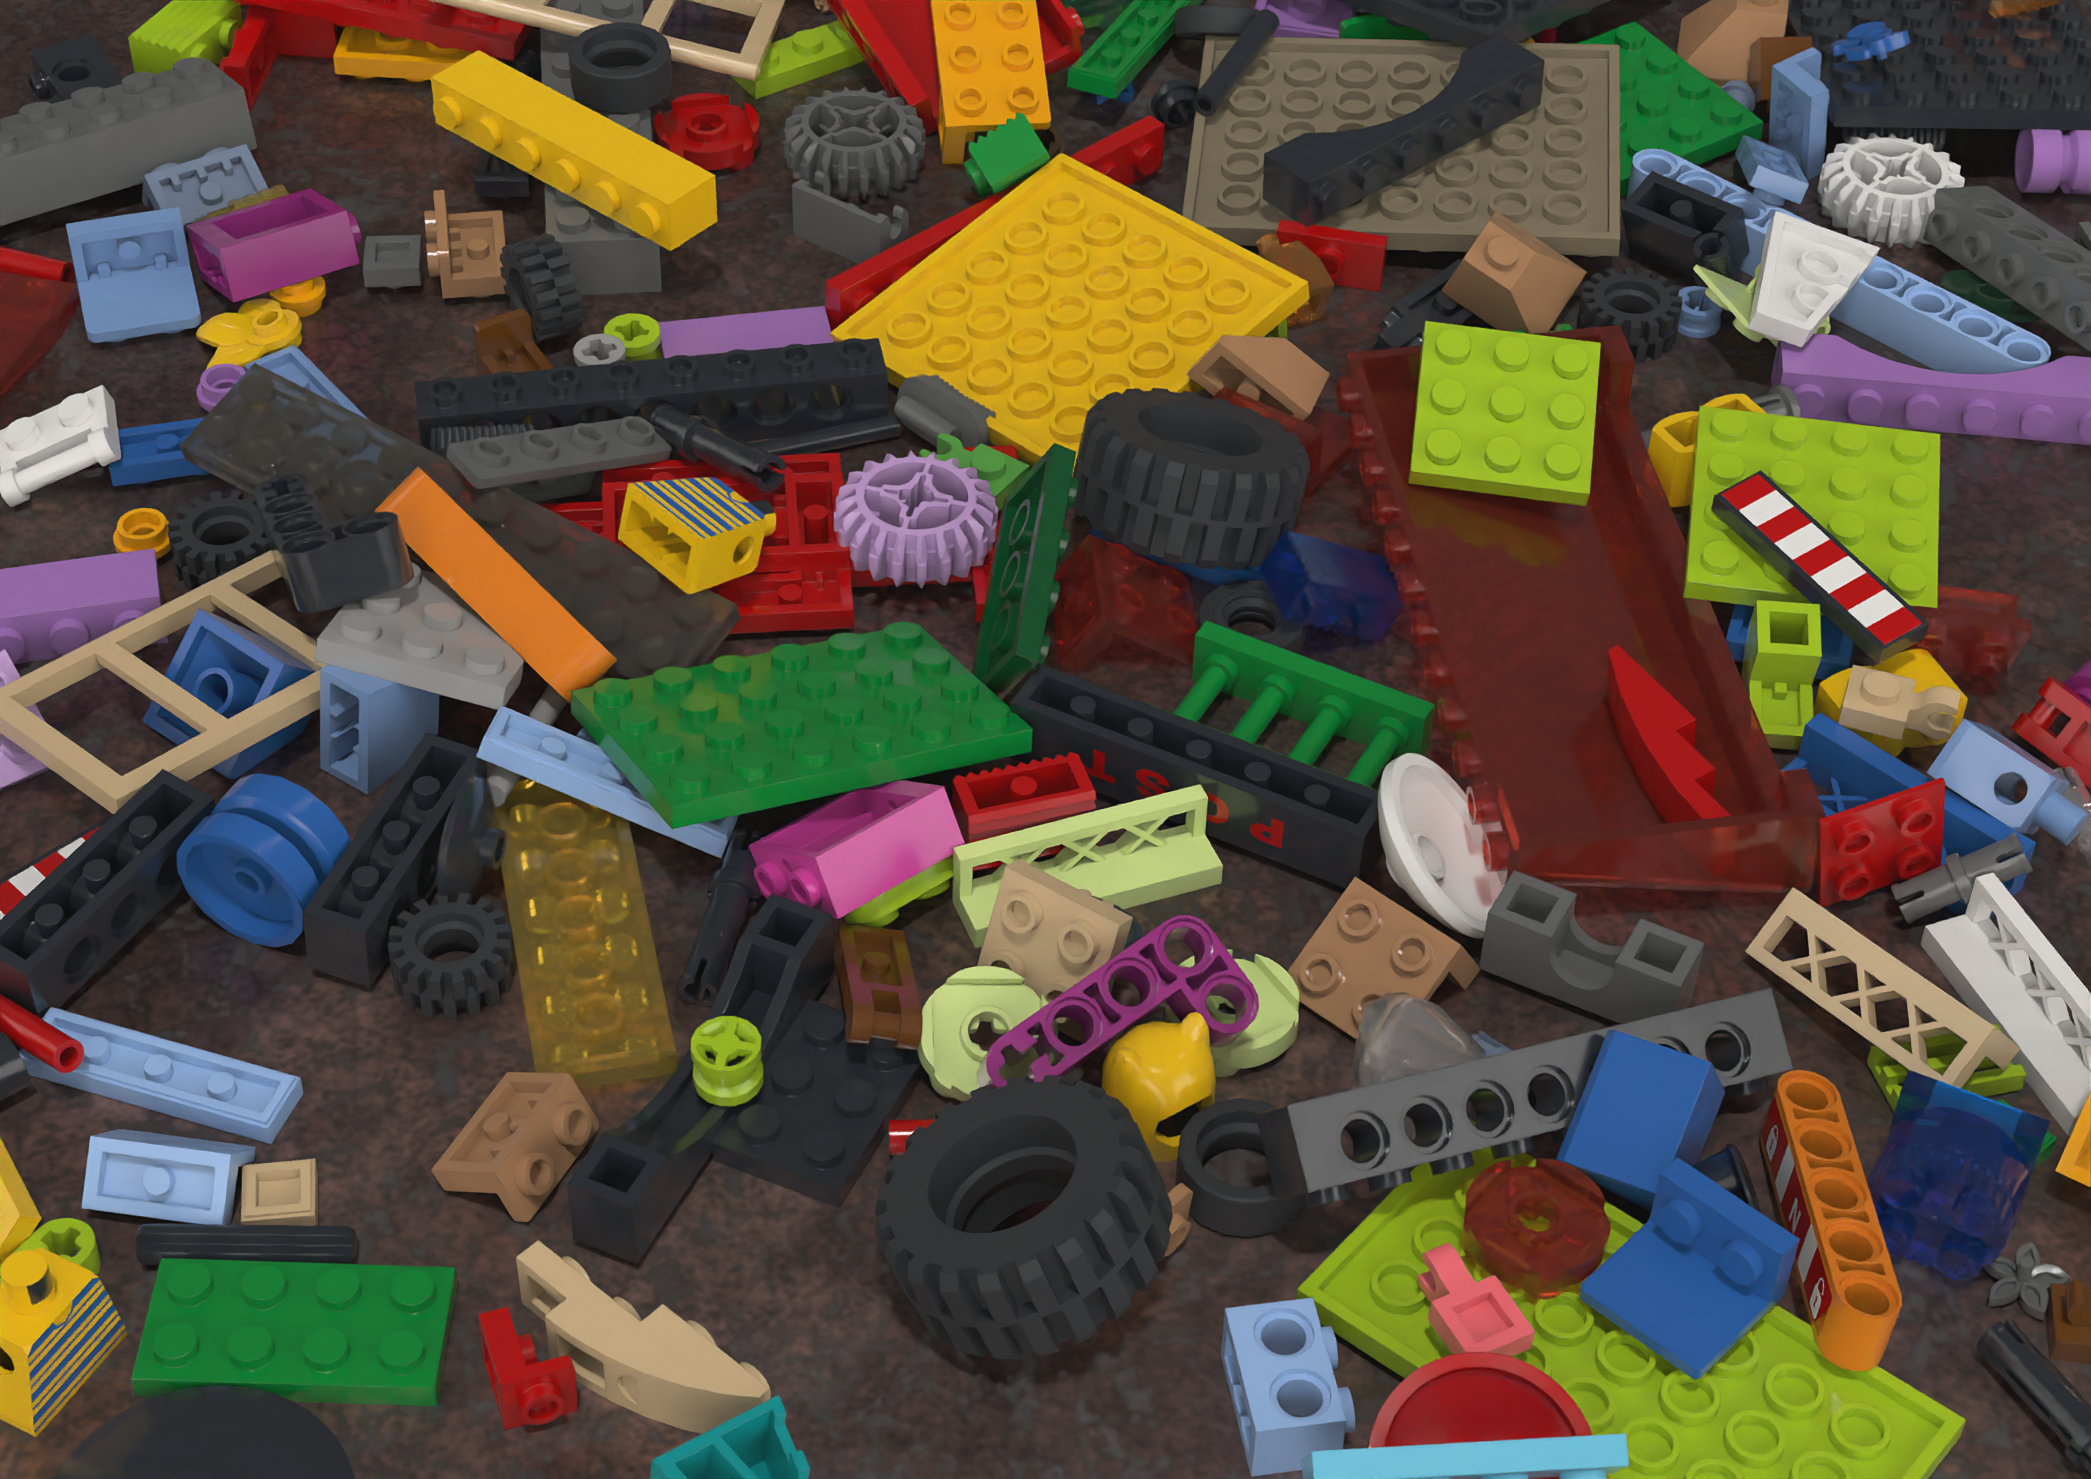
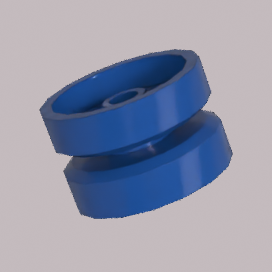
[177,773,351,948]

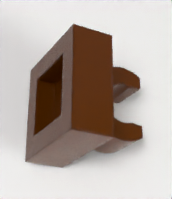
[2045,1279,2091,1364]

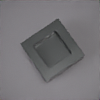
[363,235,423,289]

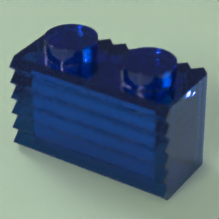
[1259,531,1408,643]

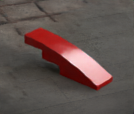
[1606,645,1735,875]

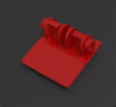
[1800,777,1946,907]

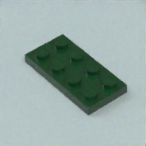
[971,443,1078,700]

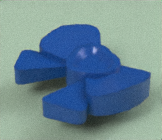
[1831,21,1910,61]

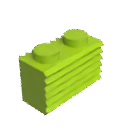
[128,0,244,74]

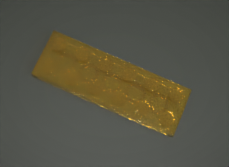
[496,779,677,1088]

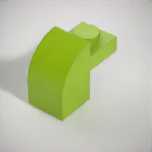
[1741,600,1822,750]

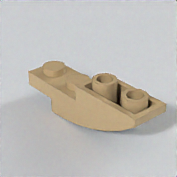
[516,1240,771,1434]

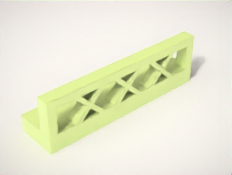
[953,784,1223,948]

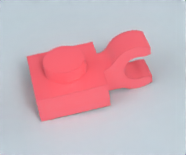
[1417,1243,1535,1357]

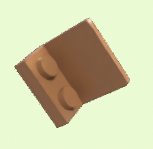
[1287,877,1481,1058]

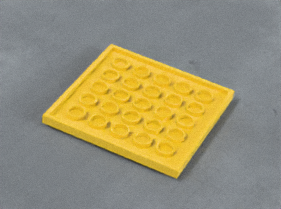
[830,153,1310,476]

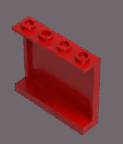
[826,0,1085,136]

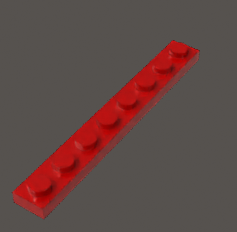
[825,115,1164,331]

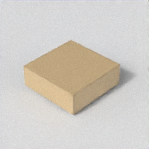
[241,1159,318,1226]

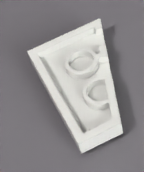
[1748,211,1880,348]

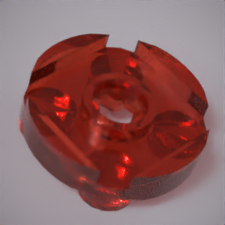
[1461,1158,1610,1300]

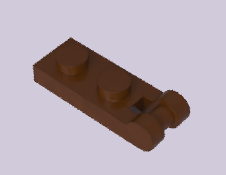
[833,923,923,1050]

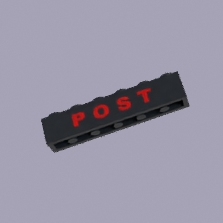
[1009,664,1384,889]

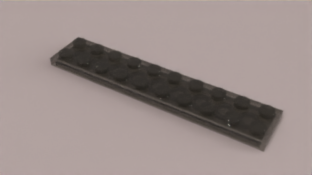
[179,363,741,680]

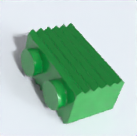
[963,112,1050,198]

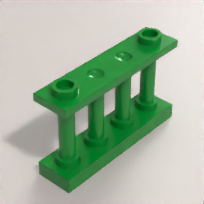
[1144,621,1435,791]

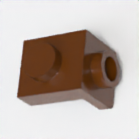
[473,308,554,376]

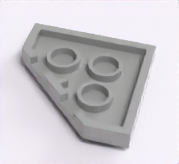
[315,562,524,710]

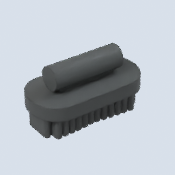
[894,374,996,447]

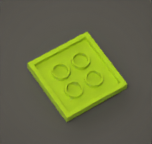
[1408,321,1601,506]

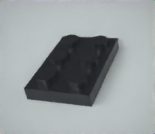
[712,999,926,1208]

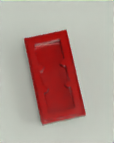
[1274,219,1388,292]

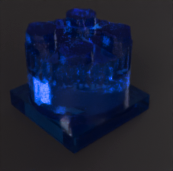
[1867,1070,2050,1281]

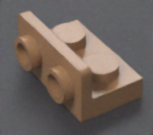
[431,1072,599,1222]

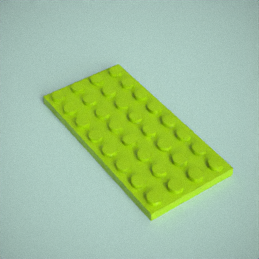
[1296,1118,1966,1479]

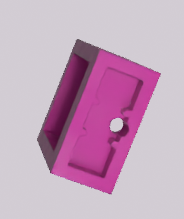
[749,780,965,919]

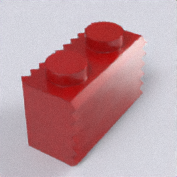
[952,752,1096,871]

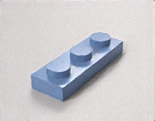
[1735,135,1809,206]

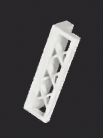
[1920,873,2091,1136]

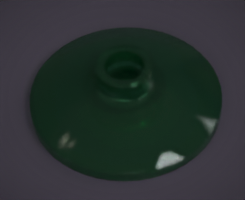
[1939,270,2042,324]

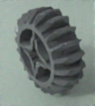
[783,87,925,200]

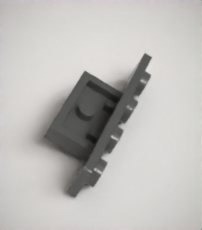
[446,416,672,509]

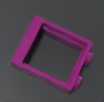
[186,188,361,302]

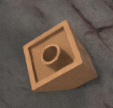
[1676,0,1789,87]
[1441,211,1587,334]

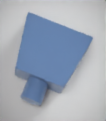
[320,665,441,795]
[1927,719,2089,845]

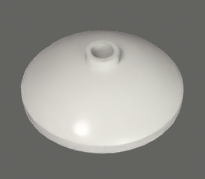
[1378,753,1507,939]

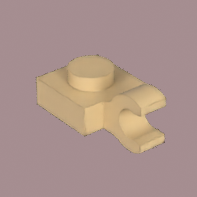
[1838,665,1961,740]

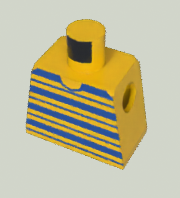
[618,477,776,594]
[0,1248,127,1437]

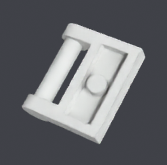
[0,385,121,507]

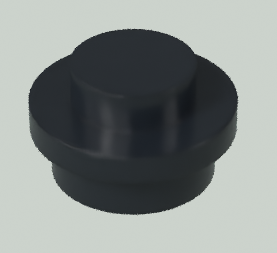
[1151,79,1199,128]

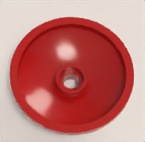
[1367,1352,1592,1479]

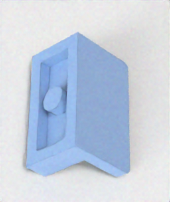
[81,1129,256,1225]

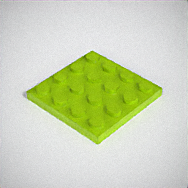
[1683,406,1940,628]

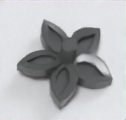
[1981,1242,2071,1320]

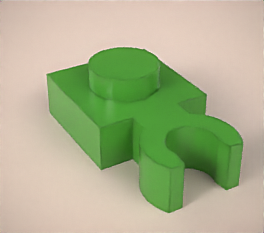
[919,433,1030,512]

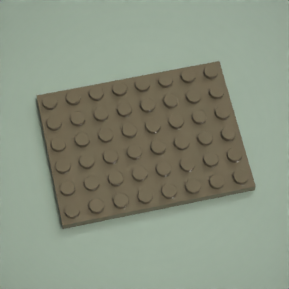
[1182,36,1620,257]

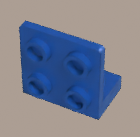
[1579,1157,1800,1379]

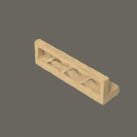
[1745,887,2020,1095]

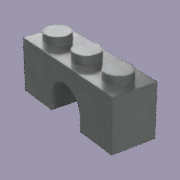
[1479,870,1705,1024]

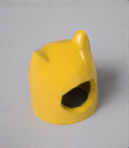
[1101,1012,1216,1162]

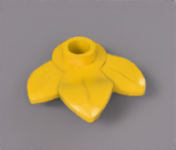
[196,298,302,370]

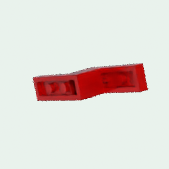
[219,5,344,112]

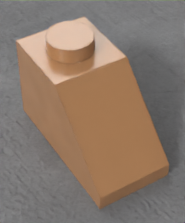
[1187,335,1330,432]

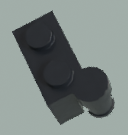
[1620,171,1750,288]

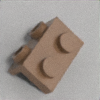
[424,190,506,299]

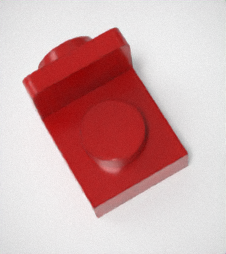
[478,1307,578,1430]

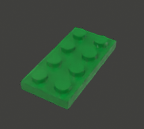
[131,1258,458,1407]

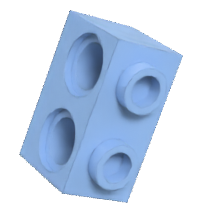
[1221,1297,1355,1477]

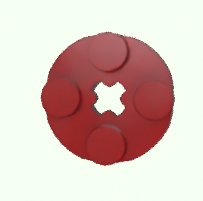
[654,92,760,170]

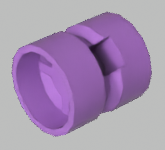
[2014,129,2091,194]

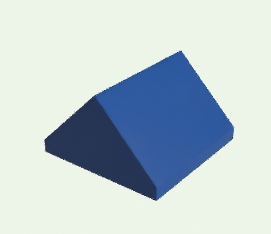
[1556,1030,1725,1213]

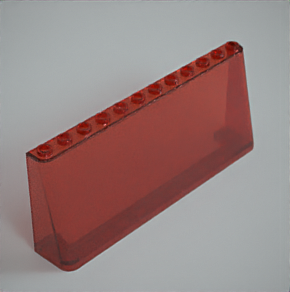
[1336,325,1826,895]

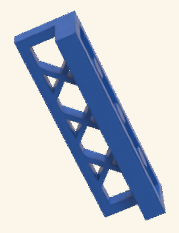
[1764,712,2036,917]

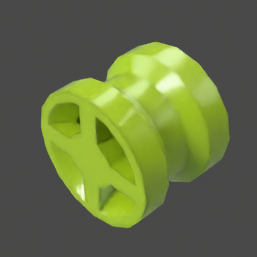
[604,313,662,361]
[691,1016,763,1106]

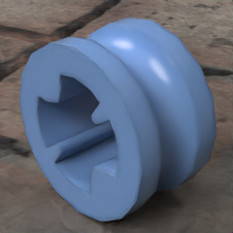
[1677,286,1723,338]

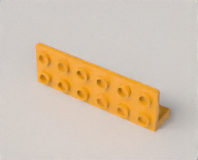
[930,0,1051,164]

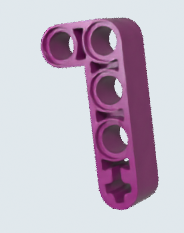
[977,915,1259,1089]

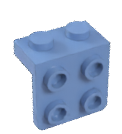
[66,207,202,343]

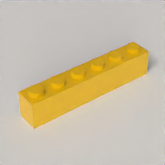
[431,50,717,251]

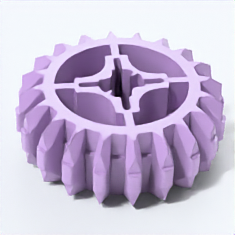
[834,450,998,589]

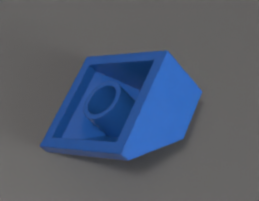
[142,608,316,780]

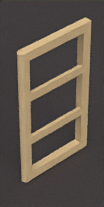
[429,0,785,81]
[0,550,328,814]

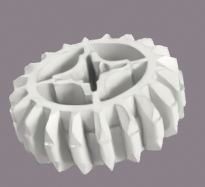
[1817,133,1965,248]

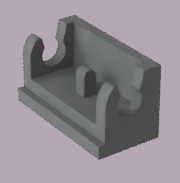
[792,171,911,264]

